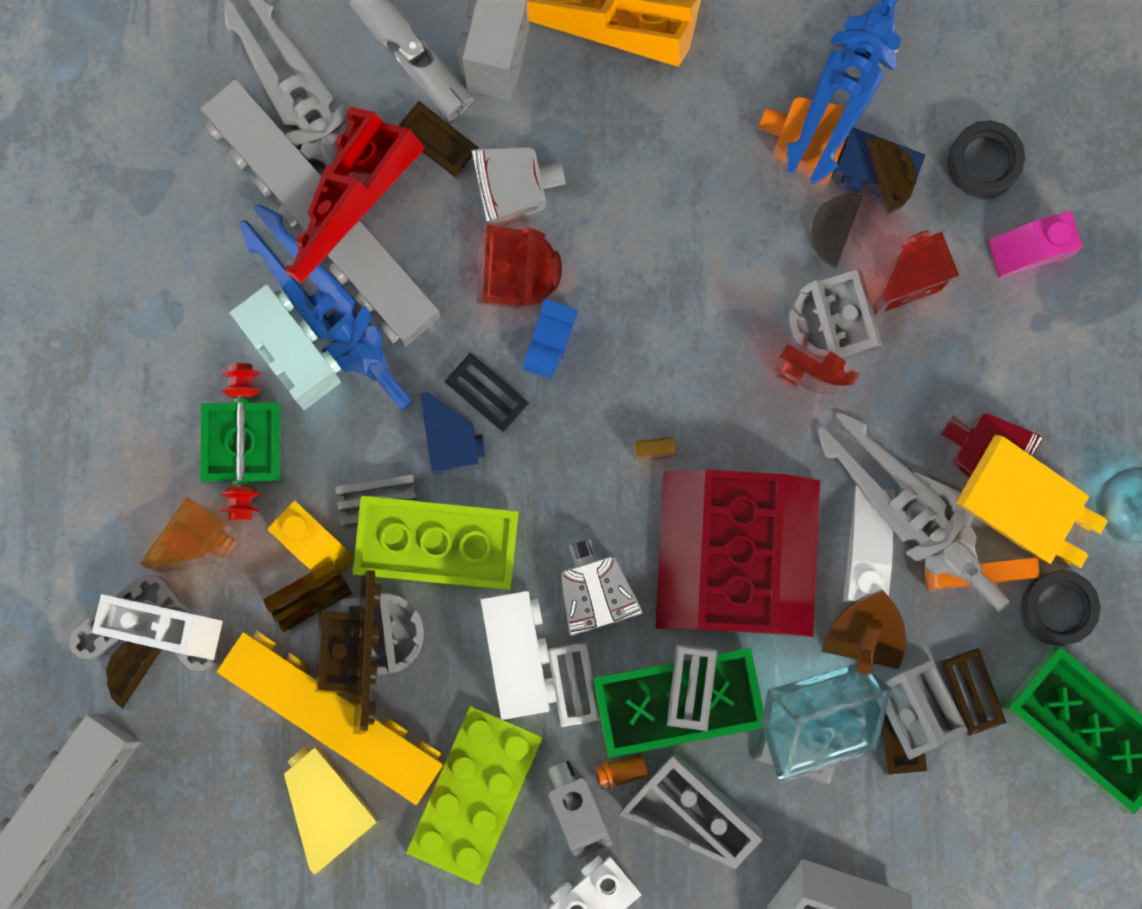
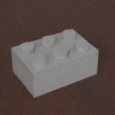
[457,0,530,101]

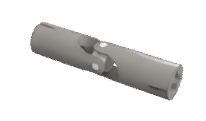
[349,0,474,121]

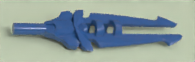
[786,0,901,184]
[240,205,413,411]

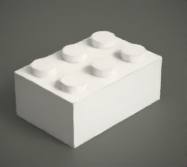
[480,591,556,720]

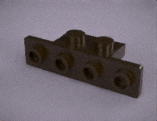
[315,570,381,735]

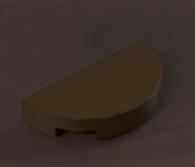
[865,138,917,216]
[106,641,164,709]

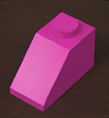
[988,211,1083,278]

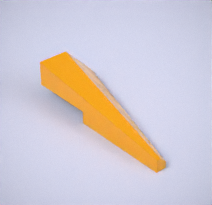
[528,0,701,67]

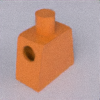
[758,97,846,186]

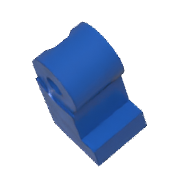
[522,299,578,380]

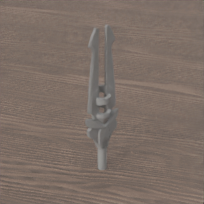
[224,0,348,167]
[818,412,1010,612]

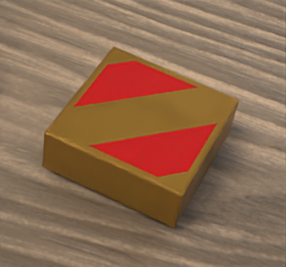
[634,437,676,461]

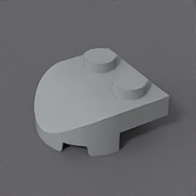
[789,269,883,358]
[340,594,424,676]

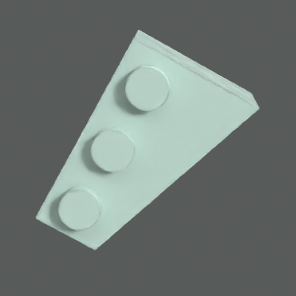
[229,284,341,410]

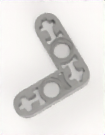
[69,574,219,672]

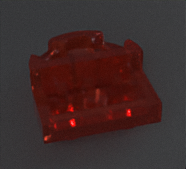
[476,225,562,309]
[772,343,860,394]

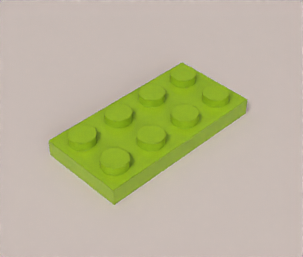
[353,495,519,590]
[406,706,543,885]

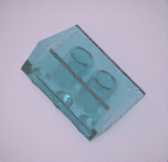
[761,663,892,782]

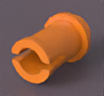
[595,754,648,791]

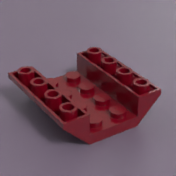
[655,470,820,638]

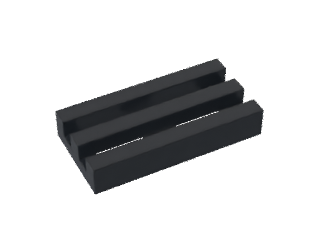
[444,353,529,434]

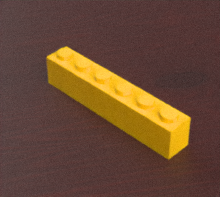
[217,631,444,805]

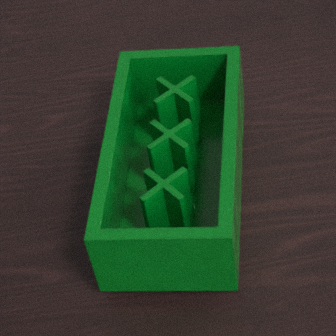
[1001,647,1142,814]
[593,648,767,758]

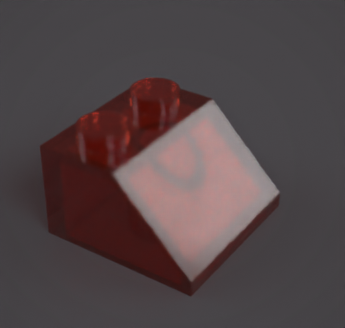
[872,230,960,316]

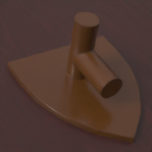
[822,590,907,675]

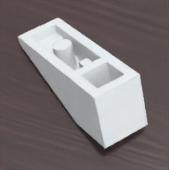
[842,485,895,604]
[92,594,223,660]

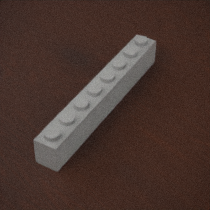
[200,79,441,347]

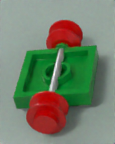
[200,363,281,522]

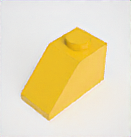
[267,500,354,583]

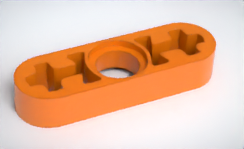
[924,558,1041,590]

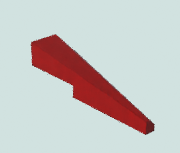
[284,106,425,283]

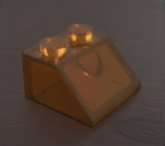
[140,497,237,573]

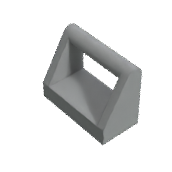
[874,660,968,760]

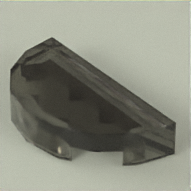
[810,193,863,269]

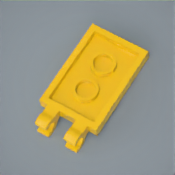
[956,435,1108,569]

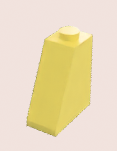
[284,746,379,875]

